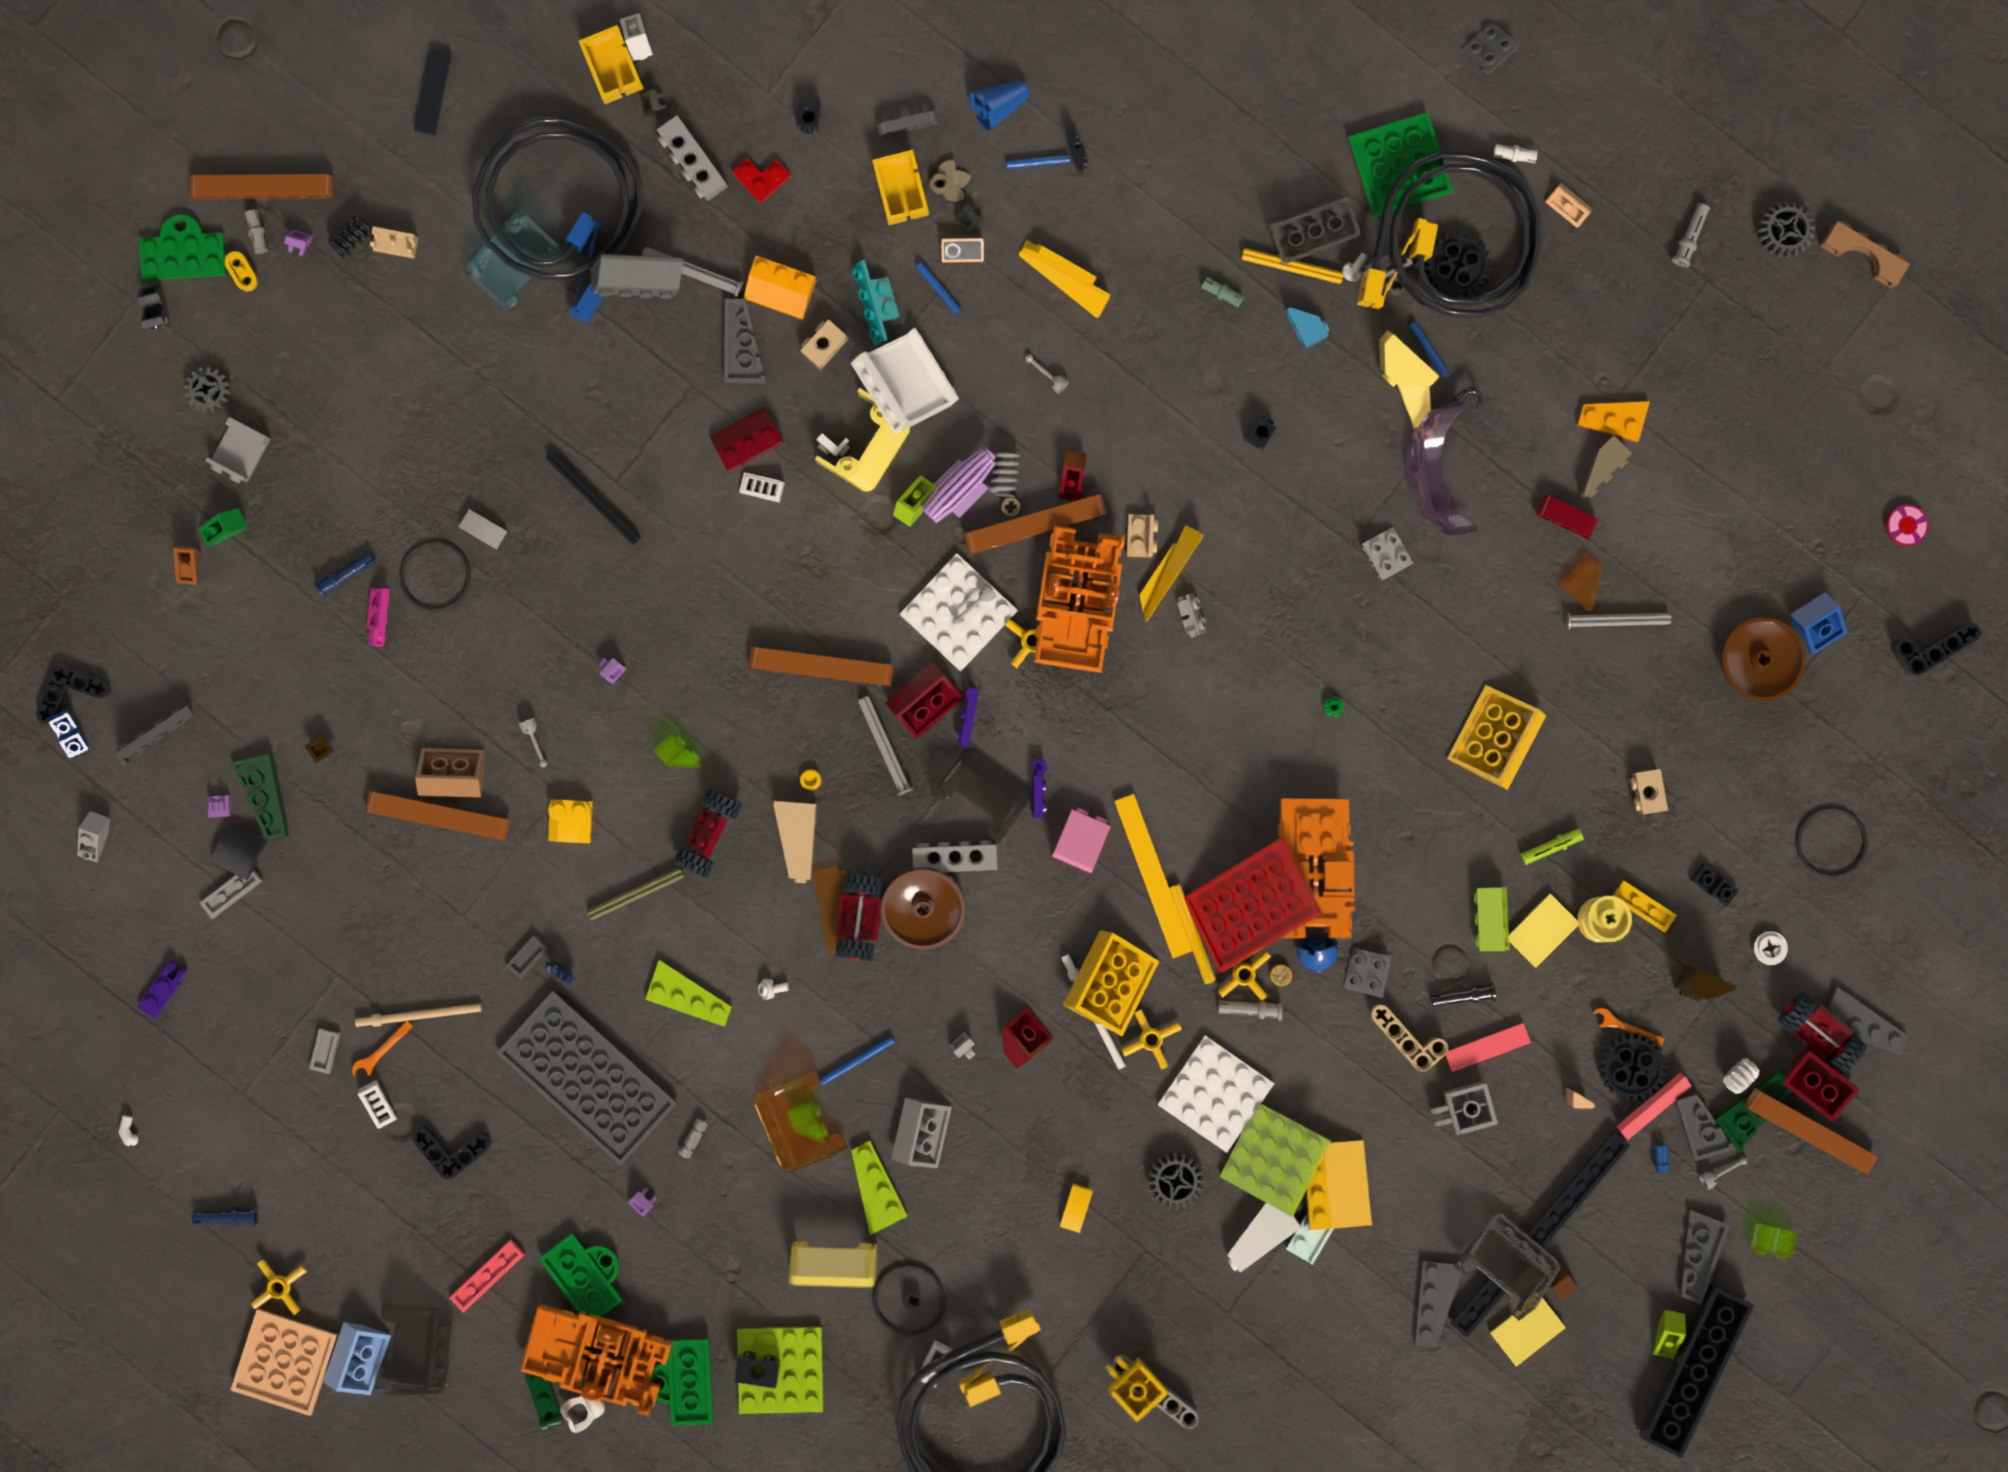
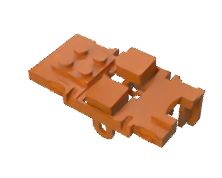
[1033,526,1125,673]
[1278,799,1355,939]
[520,1303,673,1415]

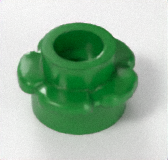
[1324,696,1344,717]

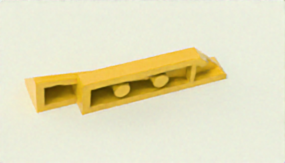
[1019,240,1111,318]
[1139,525,1204,622]

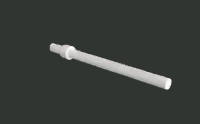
[1061,954,1126,1070]

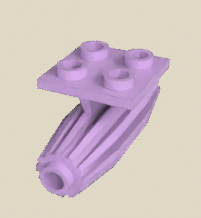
[922,449,996,523]

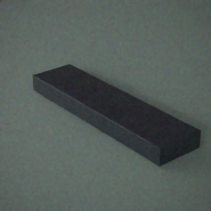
[414,49,452,136]

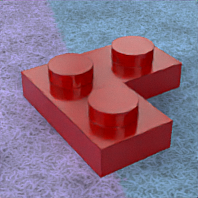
[732,158,791,204]

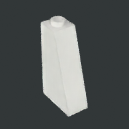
[1228,1203,1302,1272]

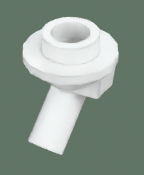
[1342,253,1368,282]
[758,979,789,1000]

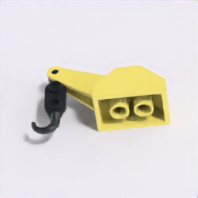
[1379,330,1483,445]

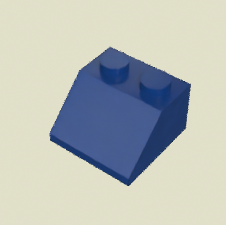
[1790,592,1848,655]

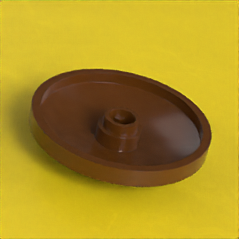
[1721,617,1806,702]
[881,867,965,950]

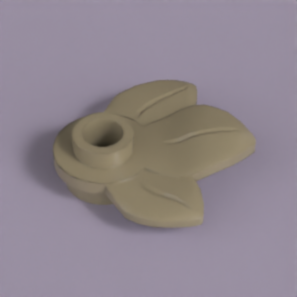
[930,160,971,202]

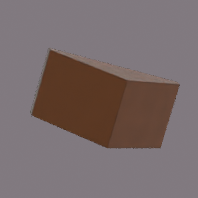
[1535,1255,1578,1301]

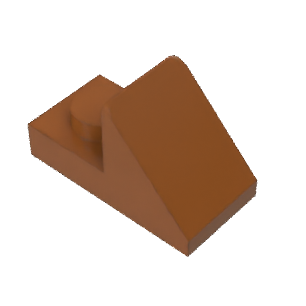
[173,546,201,585]

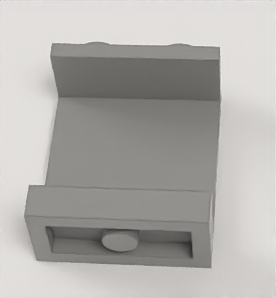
[206,417,271,483]

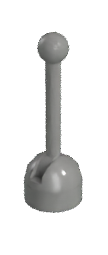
[1025,354,1069,394]
[953,584,997,624]
[518,718,548,767]
[1699,1157,1748,1190]

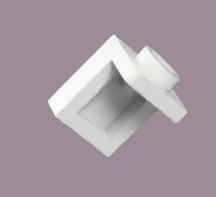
[817,434,850,458]

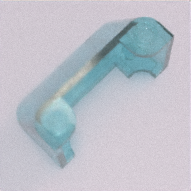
[463,210,562,310]

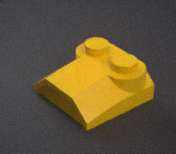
[548,799,593,843]

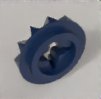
[544,961,575,983]

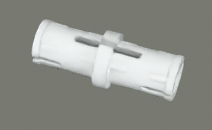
[1493,144,1538,164]

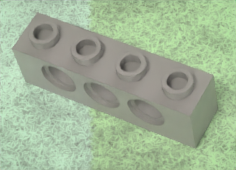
[657,116,727,201]
[912,840,997,872]

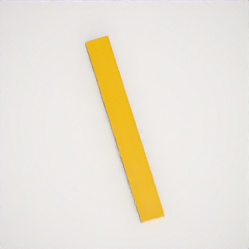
[1114,794,1192,958]

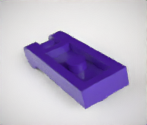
[957,688,978,747]

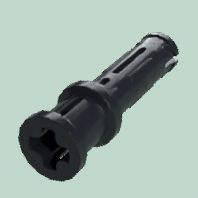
[1431,982,1496,1008]

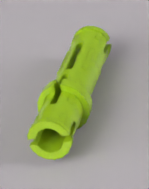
[1520,828,1584,865]

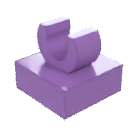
[285,229,313,256]
[598,657,626,684]
[207,795,231,818]
[628,1188,656,1217]

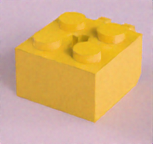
[1105,1355,1168,1422]

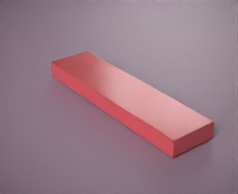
[1445,1023,1531,1072]
[1617,1073,1692,1140]
[449,1239,525,1313]

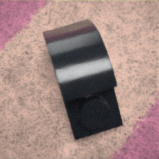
[137,285,169,329]

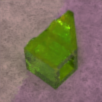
[653,734,701,768]
[787,1100,829,1144]

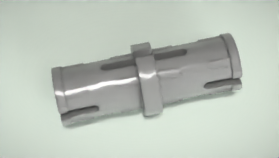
[244,210,268,254]

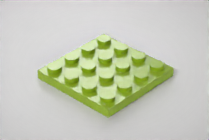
[1220,1103,1331,1217]
[737,1326,824,1414]

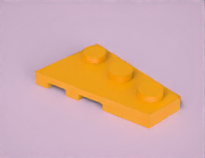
[1577,401,1650,442]

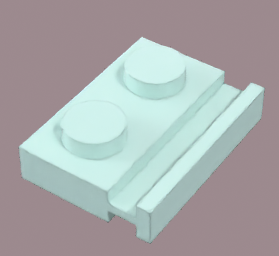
[1286,1213,1333,1265]

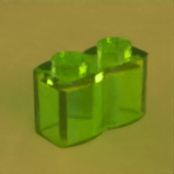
[1748,1222,1798,1260]

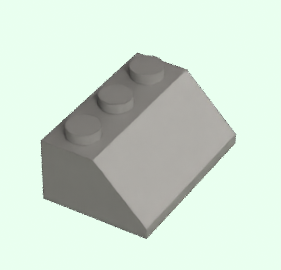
[891,1098,952,1168]

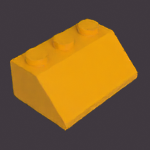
[744,256,817,320]

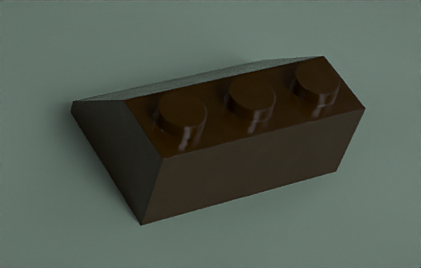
[1674,965,1737,1002]

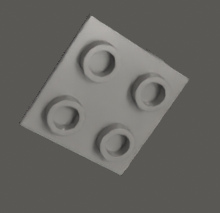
[1362,527,1413,581]

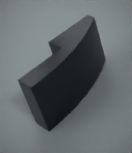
[1067,129,1088,175]
[1690,863,1739,907]

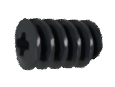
[327,214,372,260]

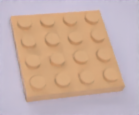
[231,1309,338,1416]

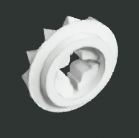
[1754,931,1788,965]

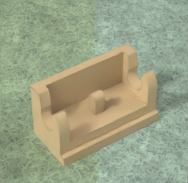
[370,227,418,259]

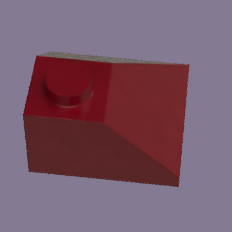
[1002,1006,1053,1069]

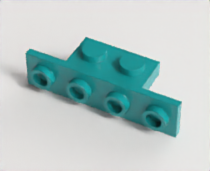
[852,260,900,346]

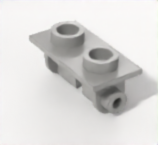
[1177,593,1207,638]

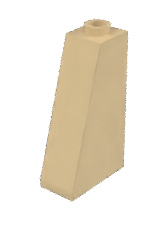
[774,801,817,883]

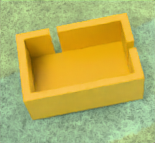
[579,25,644,104]
[872,150,929,225]

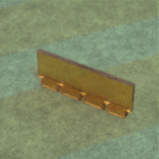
[813,867,852,954]

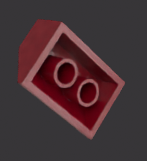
[709,407,784,473]
[885,662,963,739]
[1782,1046,1860,1122]

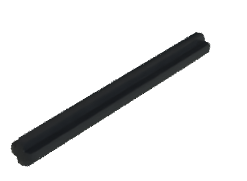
[546,452,641,545]

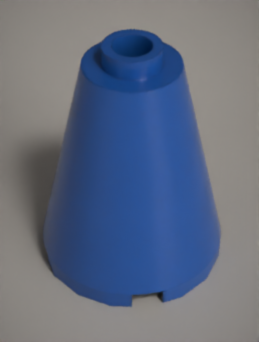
[969,80,1029,130]

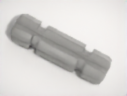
[679,1118,708,1159]

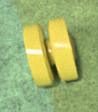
[1578,896,1632,942]

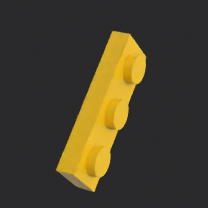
[1613,880,1677,933]

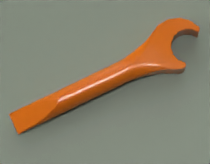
[1592,1008,1664,1046]
[352,1021,413,1076]

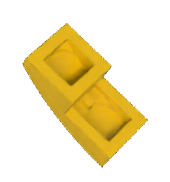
[1060,1184,1093,1233]

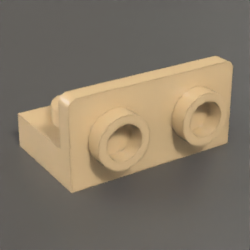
[1127,514,1158,558]

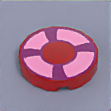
[1885,505,1929,547]

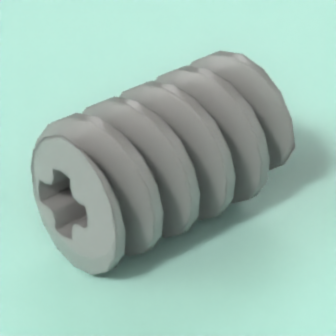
[989,453,1020,498]

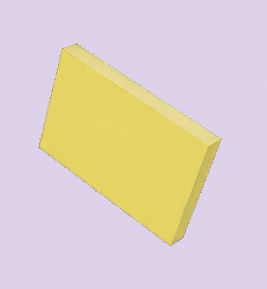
[1509,894,1578,968]
[1489,1294,1566,1366]

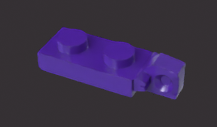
[1032,760,1047,818]

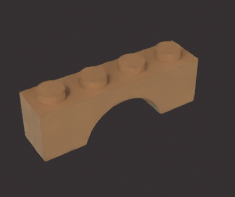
[1820,221,1910,289]

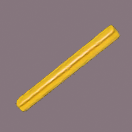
[1242,248,1344,284]
[1170,884,1216,984]

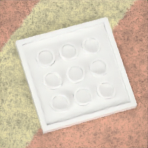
[900,554,1018,672]
[1157,1036,1274,1153]

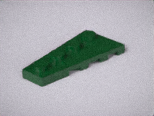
[230,754,289,840]
[1714,1068,1792,1153]

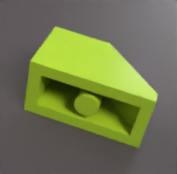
[893,475,937,526]
[1653,1310,1686,1359]

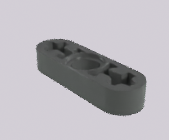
[877,111,938,136]

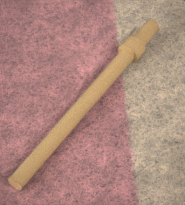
[355,1003,482,1027]

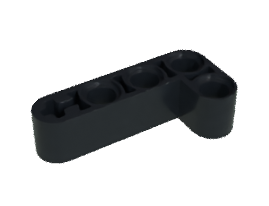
[1892,623,1981,676]

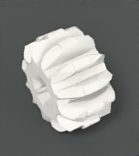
[1723,1059,1760,1094]

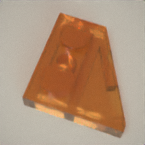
[1558,555,1603,612]

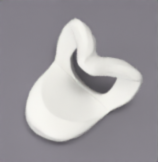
[560,1396,605,1433]

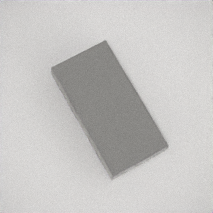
[309,1028,341,1074]

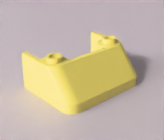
[815,388,910,492]
[789,1241,877,1287]

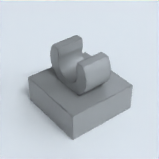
[949,1032,975,1060]

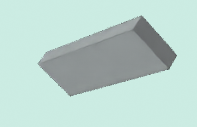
[199,869,263,919]

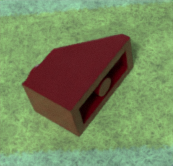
[1059,450,1087,501]

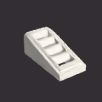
[739,472,785,503]
[358,1080,397,1129]

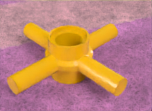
[1005,619,1037,668]
[1218,951,1271,1001]
[1121,1009,1182,1070]
[251,1259,307,1315]

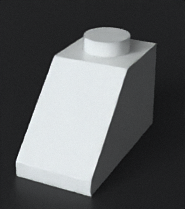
[620,13,652,61]

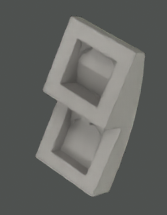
[458,509,507,550]

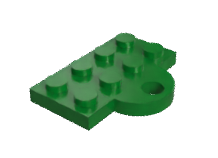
[139,215,227,281]
[539,1233,624,1317]
[650,1338,714,1426]

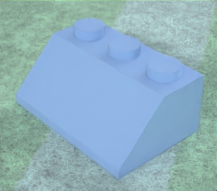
[323,1322,391,1395]

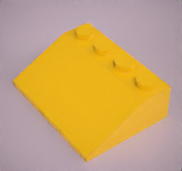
[1447,685,1546,790]
[1063,930,1159,1036]
[1305,1140,1372,1230]

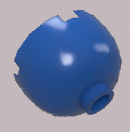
[1296,935,1338,973]

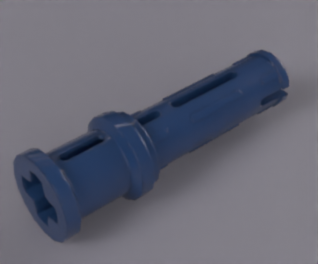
[314,552,376,598]
[192,1207,258,1227]

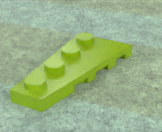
[645,960,732,1027]
[851,1140,908,1235]

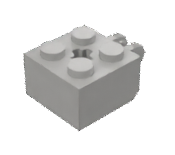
[1431,1081,1498,1135]

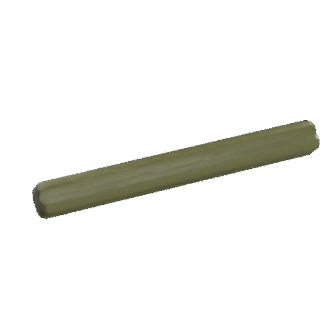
[587,868,684,920]

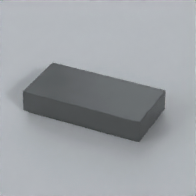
[505,934,550,980]

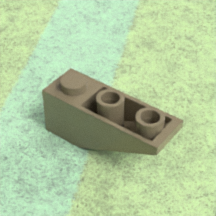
[1580,436,1632,499]

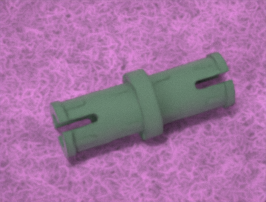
[1202,277,1244,308]

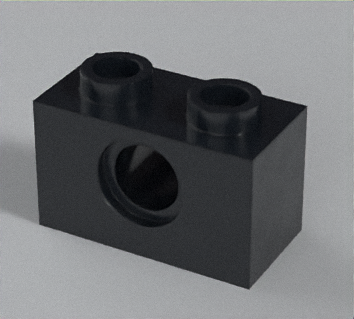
[734,1351,781,1389]

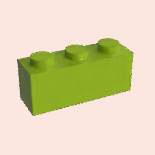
[1474,887,1509,951]

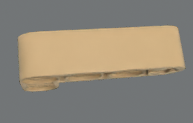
[1369,1004,1448,1071]

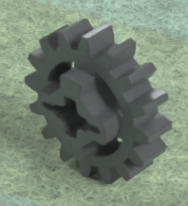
[184,367,231,413]

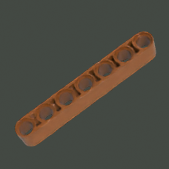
[189,174,333,199]
[963,494,1107,555]
[748,647,894,686]
[365,791,510,840]
[1744,1088,1878,1175]

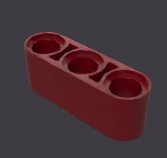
[1535,494,1599,539]

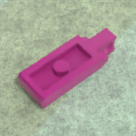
[366,588,389,646]

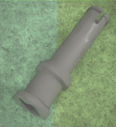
[1672,203,1710,267]
[1219,1000,1283,1021]

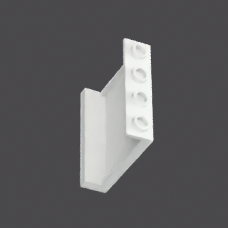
[851,328,959,435]

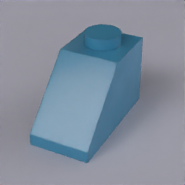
[1285,308,1329,349]

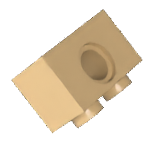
[800,320,848,370]
[1630,769,1668,815]

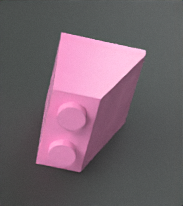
[1052,807,1111,873]

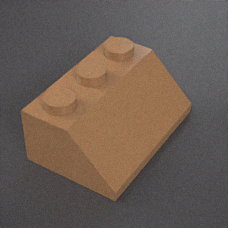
[415,748,485,797]

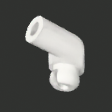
[119,1115,138,1146]

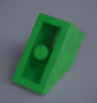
[199,508,247,547]

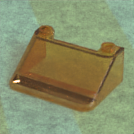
[754,1070,848,1172]

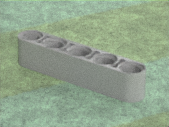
[1112,1354,1199,1429]

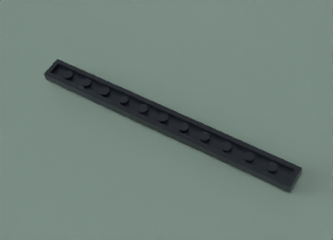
[1450,1132,1630,1338]

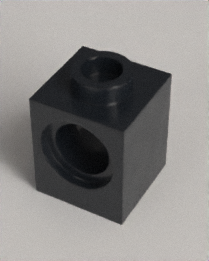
[797,100,822,134]
[1244,416,1277,451]

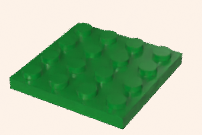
[1348,112,1453,218]

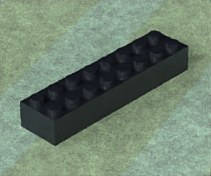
[1639,1283,1754,1458]

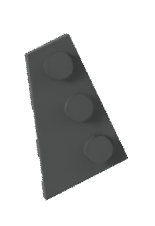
[1676,1094,1735,1161]

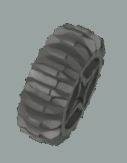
[1757,201,1815,258]
[1147,1152,1204,1210]

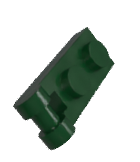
[525,1374,564,1432]

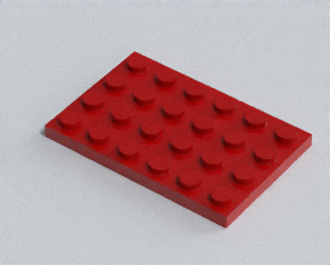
[1184,838,1323,973]

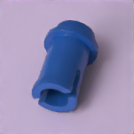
[1654,1146,1671,1172]

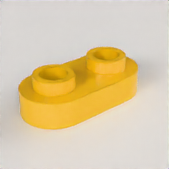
[225,251,258,291]

